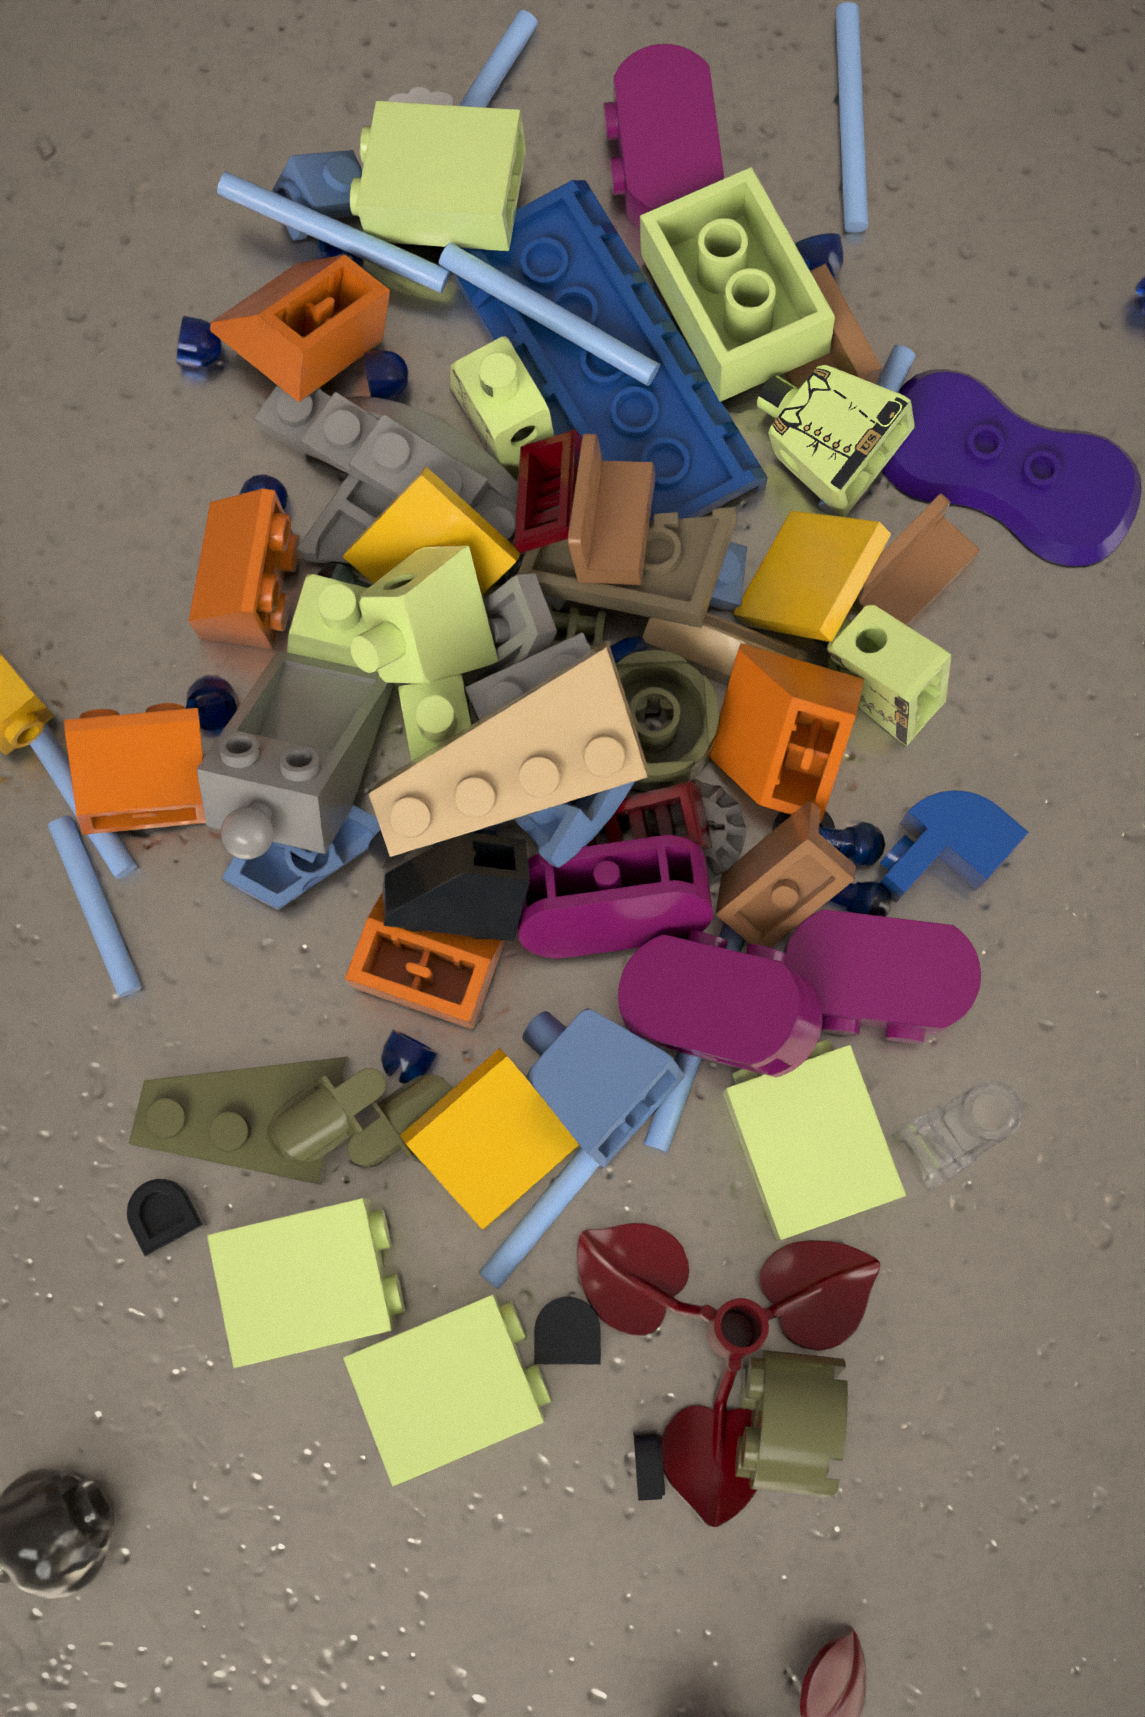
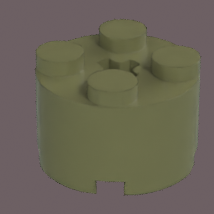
[616,650,719,792]
[735,1350,848,1498]

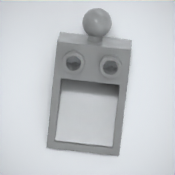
[197,650,394,860]

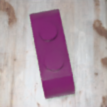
[603,44,724,230]
[518,835,713,959]
[783,909,981,1044]
[618,930,823,1078]

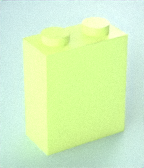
[350,101,526,251]
[723,1040,906,1241]
[207,1198,405,1368]
[343,1294,552,1487]

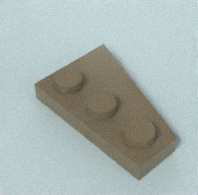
[518,507,737,628]

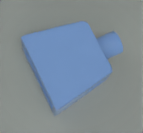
[522,1008,685,1169]

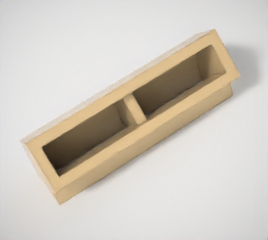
[641,612,807,686]

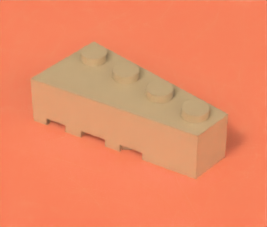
[369,640,647,857]

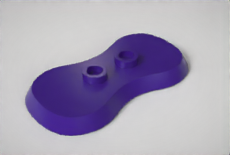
[882,369,1142,566]

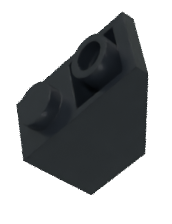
[382,832,530,942]

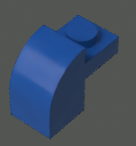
[877,790,1029,902]

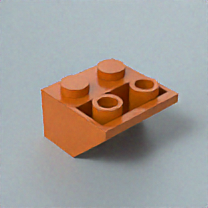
[210,255,390,402]
[188,489,300,649]
[709,643,865,823]
[64,703,206,835]
[345,891,505,1030]

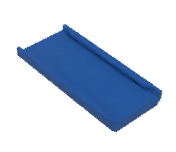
[450,180,768,521]

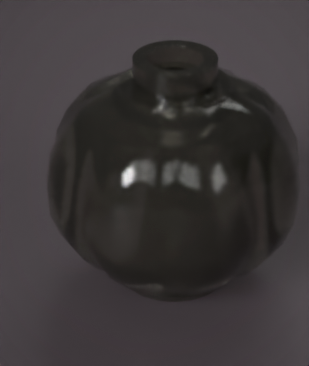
[0,1469,115,1598]

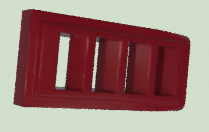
[514,429,582,553]
[585,782,712,850]

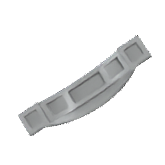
[254,385,571,612]

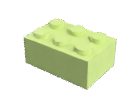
[640,167,835,402]

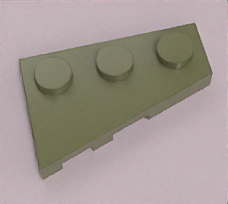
[129,1057,350,1185]

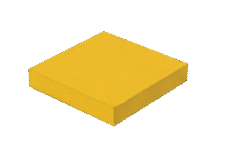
[342,466,521,595]
[733,511,891,642]
[399,1048,579,1230]

